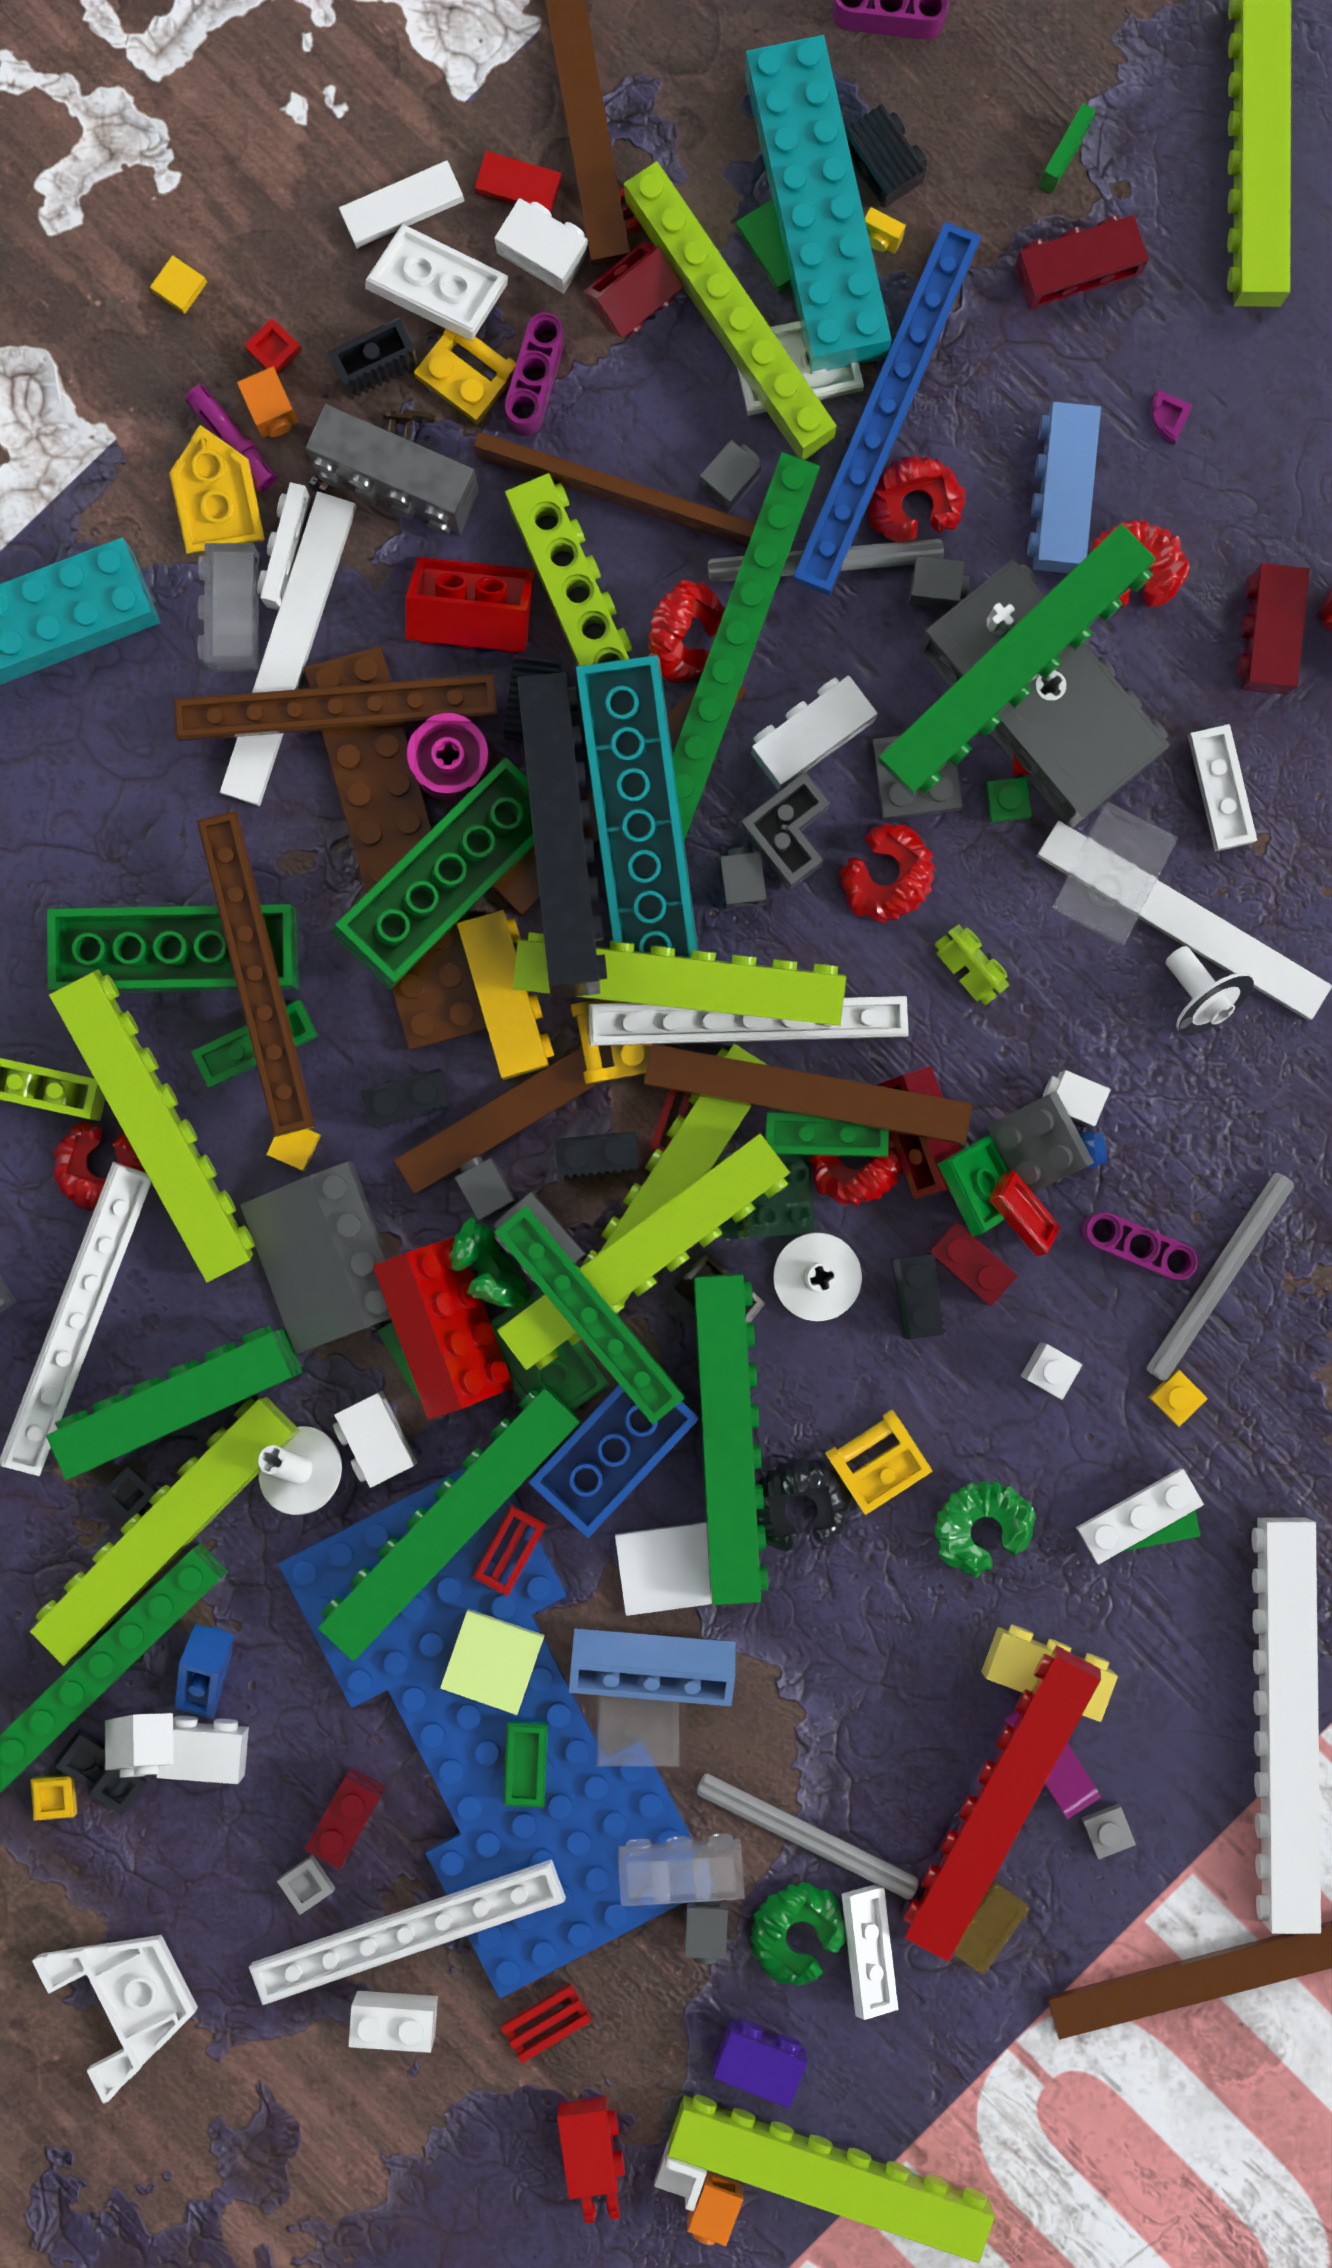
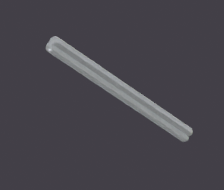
[708,539,944,582]
[1147,1173,1294,1381]
[697,1774,919,1899]

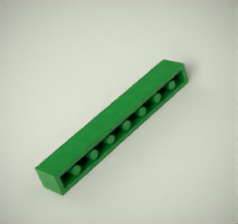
[879,523,1156,797]
[693,1273,768,1605]
[318,1386,581,1662]
[0,1543,228,1793]

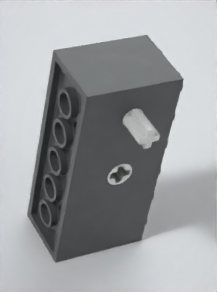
[918,559,1171,829]

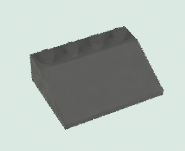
[240,1161,391,1355]

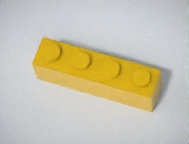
[457,910,554,1080]

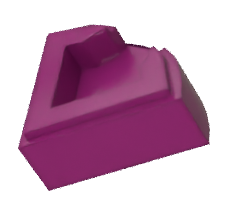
[1151,389,1193,445]

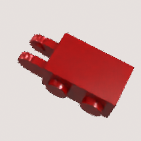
[557,2096,625,2224]

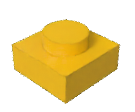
[865,207,906,254]
[1148,1369,1208,1427]

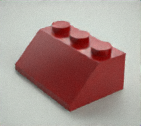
[406,557,536,653]

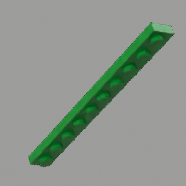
[673,452,820,843]

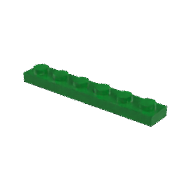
[494,1205,685,1425]

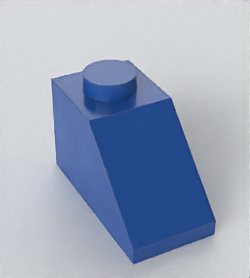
[175,1624,234,1719]

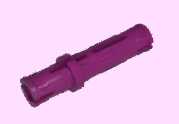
[184,384,277,493]

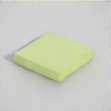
[440,1609,545,1715]

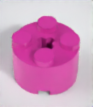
[407,713,491,802]

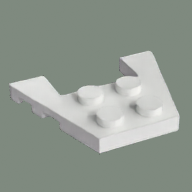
[32,1935,198,2104]

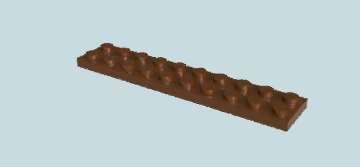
[304,646,487,1051]

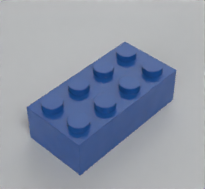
[528,1383,700,1538]

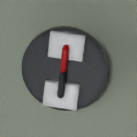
[309,476,329,493]

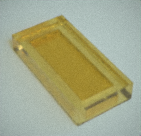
[954,1881,1030,1975]

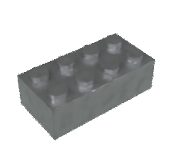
[306,404,480,536]

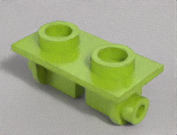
[934,924,1009,1005]

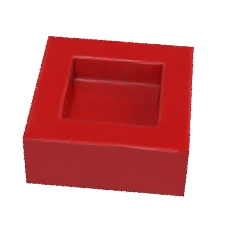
[244,318,302,375]

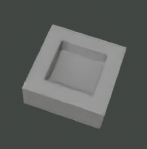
[1081,1804,1136,1860]
[277,1854,335,1915]

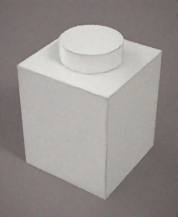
[1043,1070,1111,1128]
[1020,1342,1083,1400]

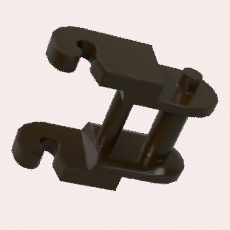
[383,409,435,450]

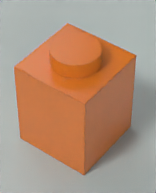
[237,366,298,438]
[687,2171,743,2246]

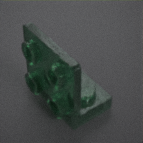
[717,1155,815,1239]

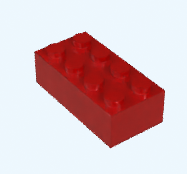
[373,1237,513,1420]

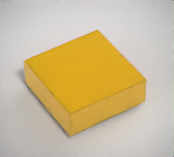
[150,255,207,314]
[266,1129,321,1171]
[30,1774,77,1821]

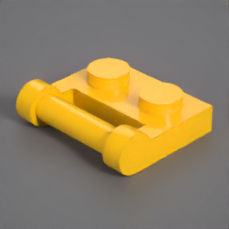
[414,329,516,425]
[570,999,652,1084]
[825,1410,933,1515]

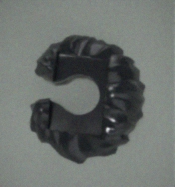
[756,1458,852,1551]

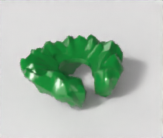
[450,1217,530,1308]
[934,1480,1036,1578]
[749,1882,847,1986]

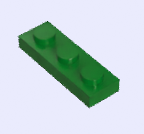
[191,1000,319,1089]
[766,1113,889,1158]

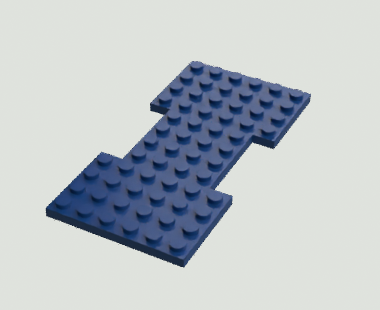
[278,1467,716,1999]

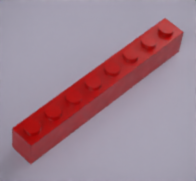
[902,1645,1101,1962]

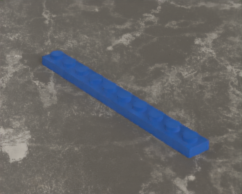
[793,222,981,596]

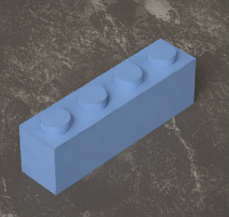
[1027,402,1101,574]
[569,1628,736,1706]

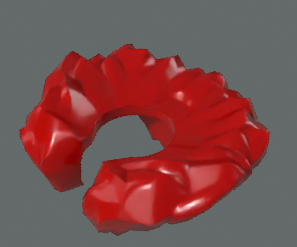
[866,455,966,543]
[1091,520,1189,609]
[647,580,726,683]
[839,823,935,923]
[53,1121,146,1212]
[808,1131,903,1206]

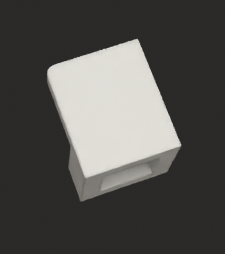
[654,2142,707,2211]

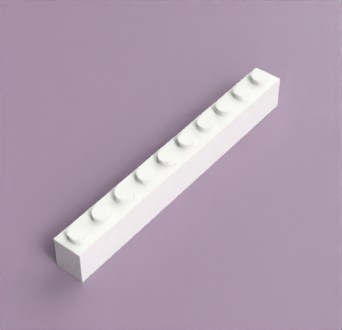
[1252,1517,1321,1934]

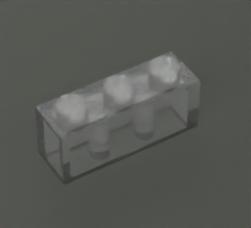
[197,543,259,671]
[618,1834,745,1906]

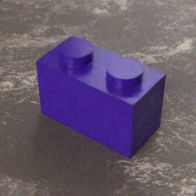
[713,2019,807,2108]

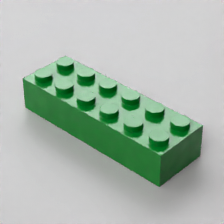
[332,757,535,990]
[47,904,299,993]
[46,1326,303,1480]

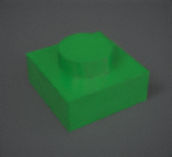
[985,777,1031,823]

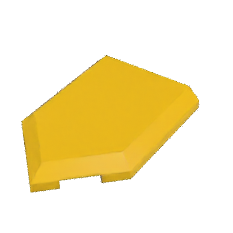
[169,425,265,554]

